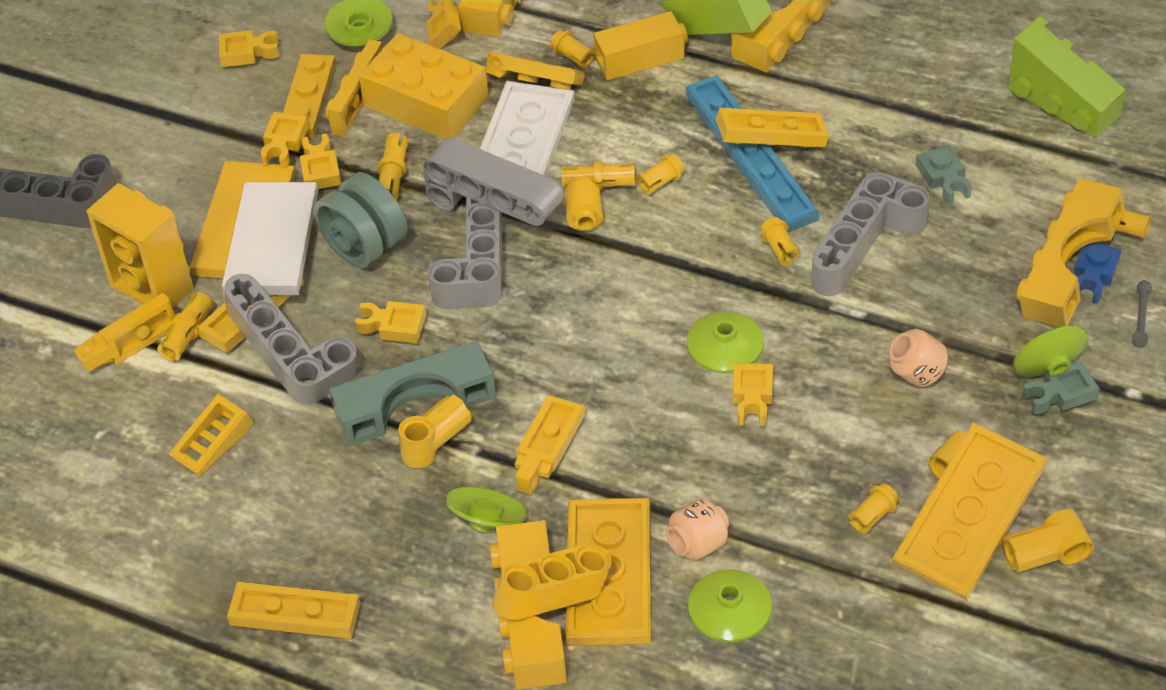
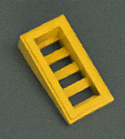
[169,393,254,477]

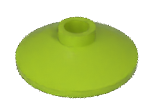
[324,0,393,46]
[687,311,764,373]
[1013,325,1088,377]
[446,487,526,532]
[688,569,772,643]

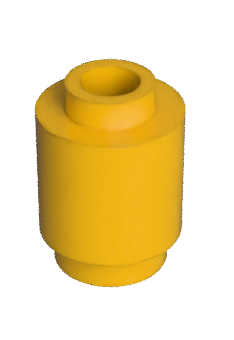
[564,177,603,231]

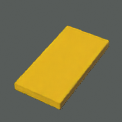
[189,161,296,279]
[893,422,1047,601]
[566,498,651,646]

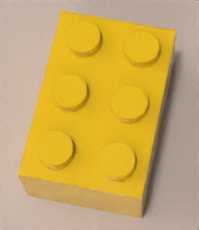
[359,33,489,139]
[86,183,194,308]

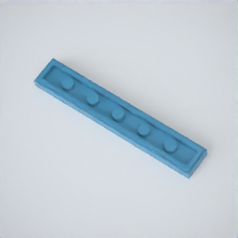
[686,75,819,232]

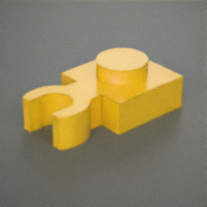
[426,0,461,49]
[219,30,279,67]
[261,112,309,169]
[300,133,341,189]
[355,301,426,344]
[733,363,773,426]

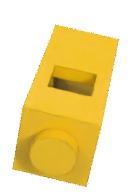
[593,11,688,81]

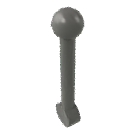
[1132,280,1152,348]

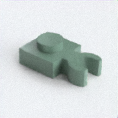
[916,145,972,205]
[1022,361,1100,414]

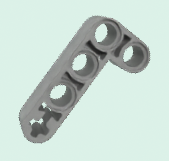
[423,138,564,226]
[811,172,930,296]
[428,197,502,309]
[224,274,357,405]

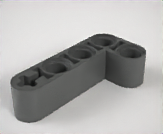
[0,154,116,228]

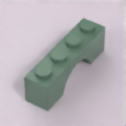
[329,340,496,447]

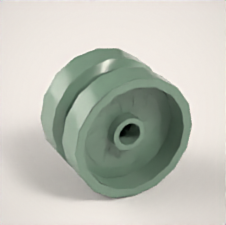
[313,172,408,269]

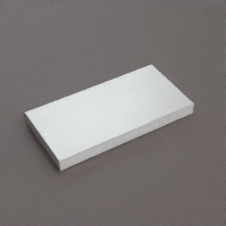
[480,81,575,176]
[222,182,318,295]

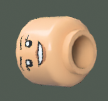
[889,329,948,387]
[666,499,729,560]

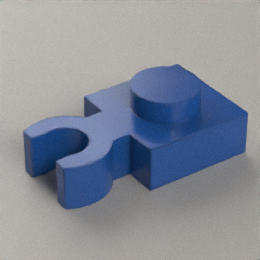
[1073,243,1122,304]

